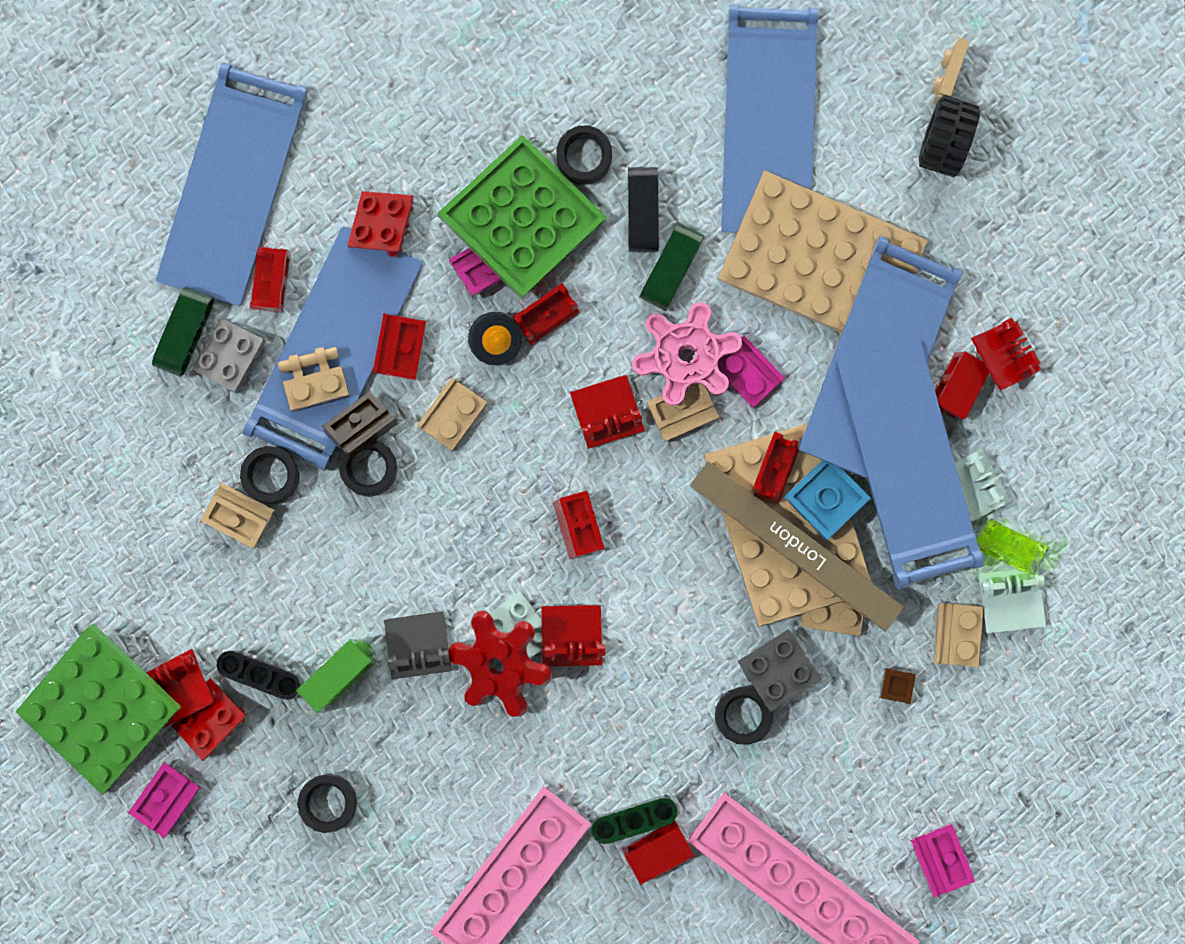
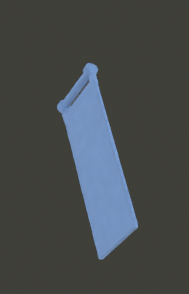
[721,4,818,233]
[156,62,308,306]
[243,227,422,471]
[799,236,962,479]
[836,340,984,590]

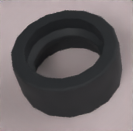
[556,125,612,185]
[339,440,398,497]
[240,446,300,504]
[715,687,773,745]
[297,774,357,833]

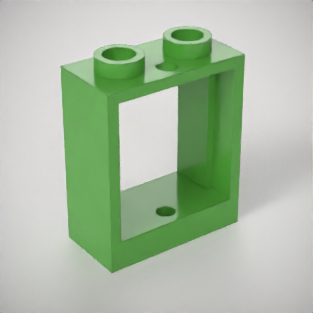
[296,639,377,713]

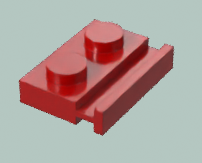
[373,313,426,381]

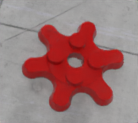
[448,610,552,717]

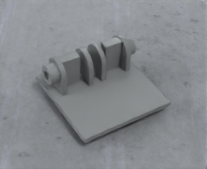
[192,318,266,394]

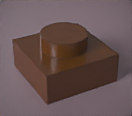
[879,668,916,704]

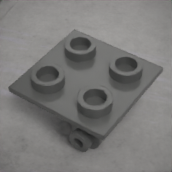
[384,611,452,680]
[737,629,822,713]

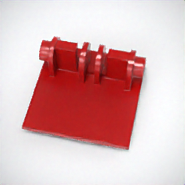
[347,191,414,257]
[971,318,1041,391]
[570,374,645,449]
[541,605,606,667]
[146,649,214,729]
[171,678,248,761]

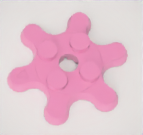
[632,303,742,406]

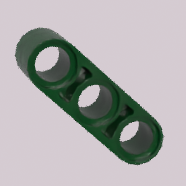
[639,222,705,311]
[152,286,214,377]
[591,796,678,844]

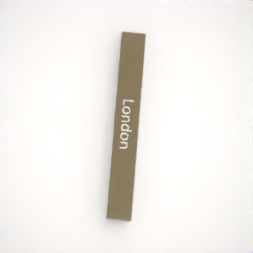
[690,461,904,632]

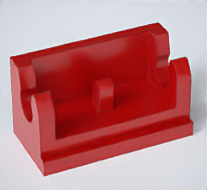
[249,247,291,313]
[513,283,580,346]
[935,351,990,420]
[751,431,799,503]
[553,490,604,560]
[621,820,694,885]

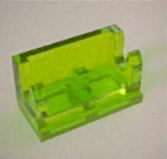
[976,519,1050,577]

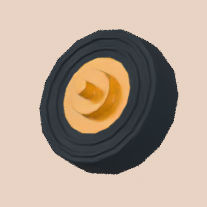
[468,312,522,366]

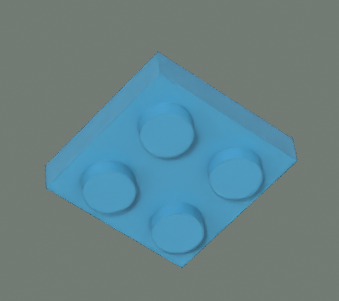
[784,460,871,541]

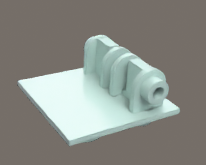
[955,449,1011,522]
[978,567,1046,634]
[490,591,542,658]

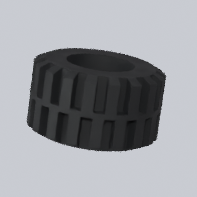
[918,95,980,178]

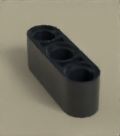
[628,167,659,252]
[216,651,304,700]

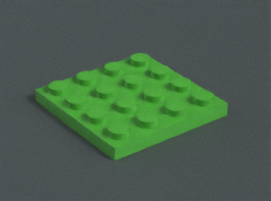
[438,135,607,300]
[15,623,181,795]

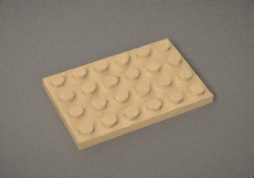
[717,170,928,333]
[704,423,872,627]

